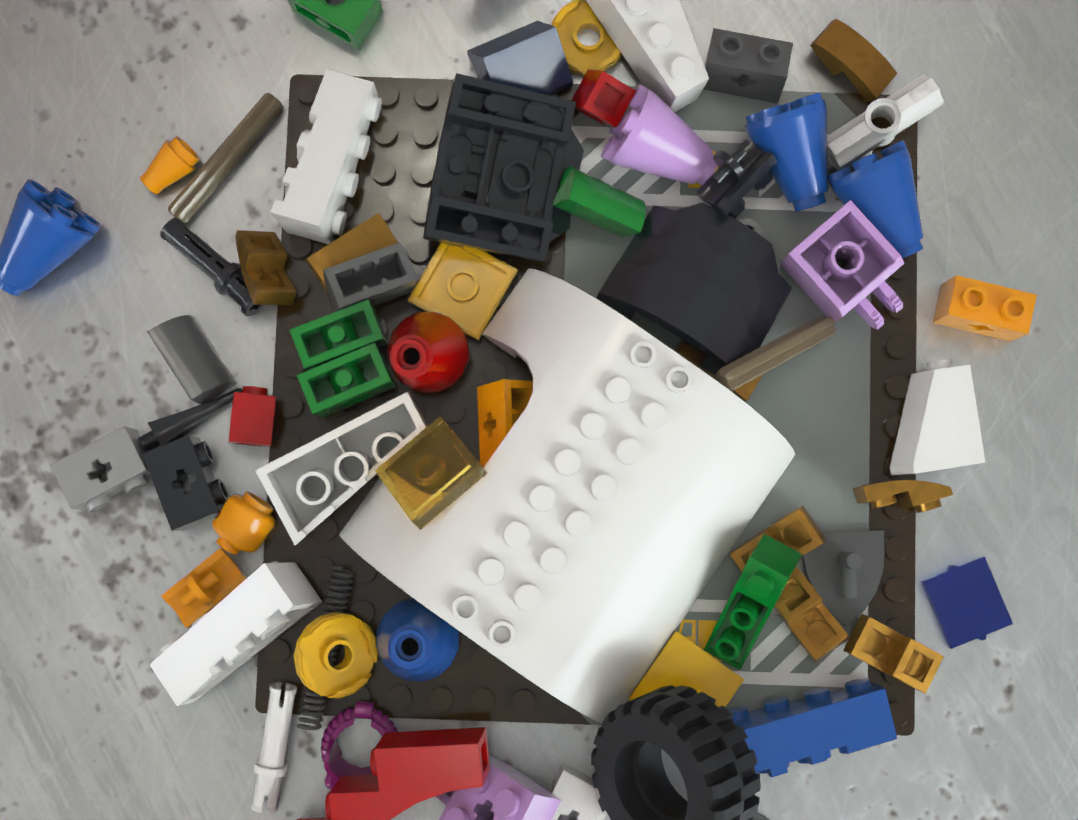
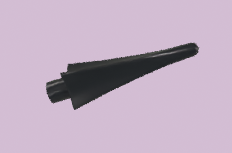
[138,388,242,452]

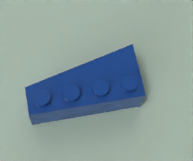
[728,678,897,777]

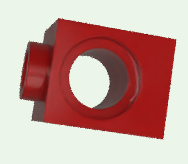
[571,69,636,128]
[228,386,276,447]

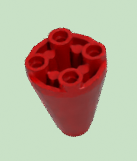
[388,311,470,393]

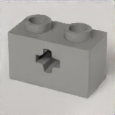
[50,426,150,513]

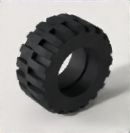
[591,685,761,820]

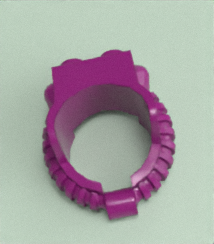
[321,701,398,789]

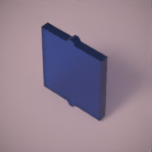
[921,557,1013,649]

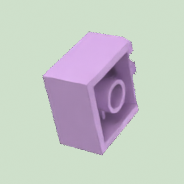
[780,200,904,330]
[435,756,561,820]

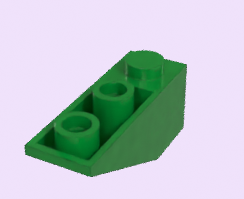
[703,534,802,670]

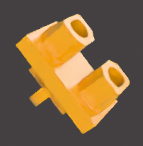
[161,548,247,628]

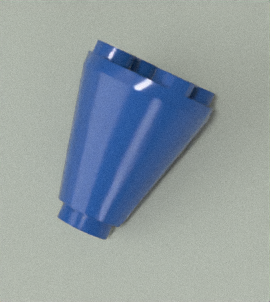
[745,92,828,212]
[827,140,923,259]
[0,179,101,296]
[376,598,459,682]

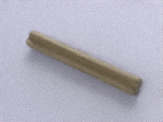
[168,93,283,224]
[716,315,837,392]

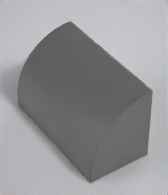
[323,242,418,312]
[147,315,237,404]

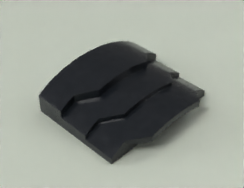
[423,73,584,263]
[596,203,792,376]

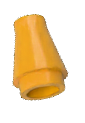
[140,136,200,195]

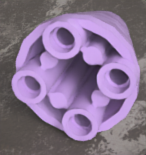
[601,84,717,185]

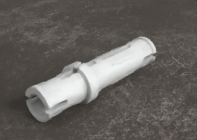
[251,682,297,814]

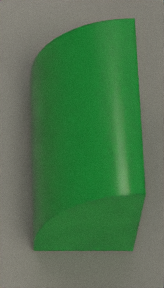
[552,166,646,238]

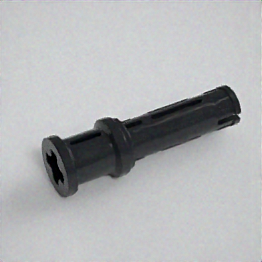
[160,217,263,317]

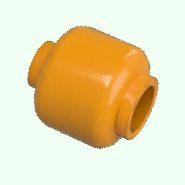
[212,491,275,555]

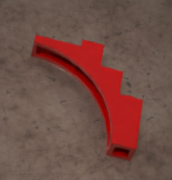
[297,727,491,820]

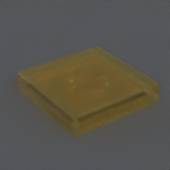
[375,416,487,530]

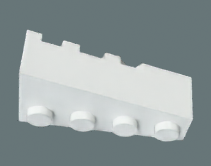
[586,0,709,112]
[270,69,382,244]
[255,391,428,545]
[150,561,322,706]

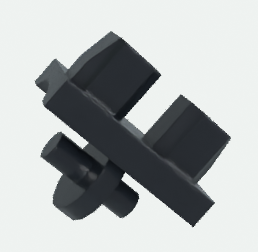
[696,140,777,219]

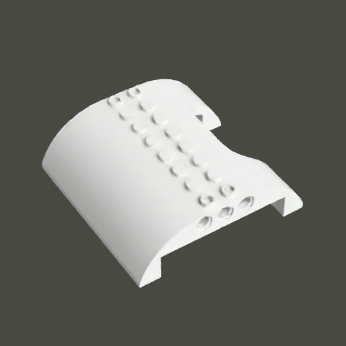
[339,268,796,724]

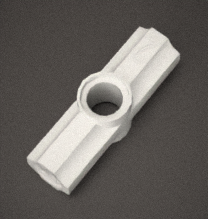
[827,74,944,171]

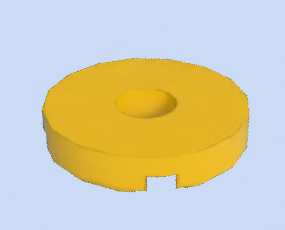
[552,0,623,77]
[294,612,378,699]

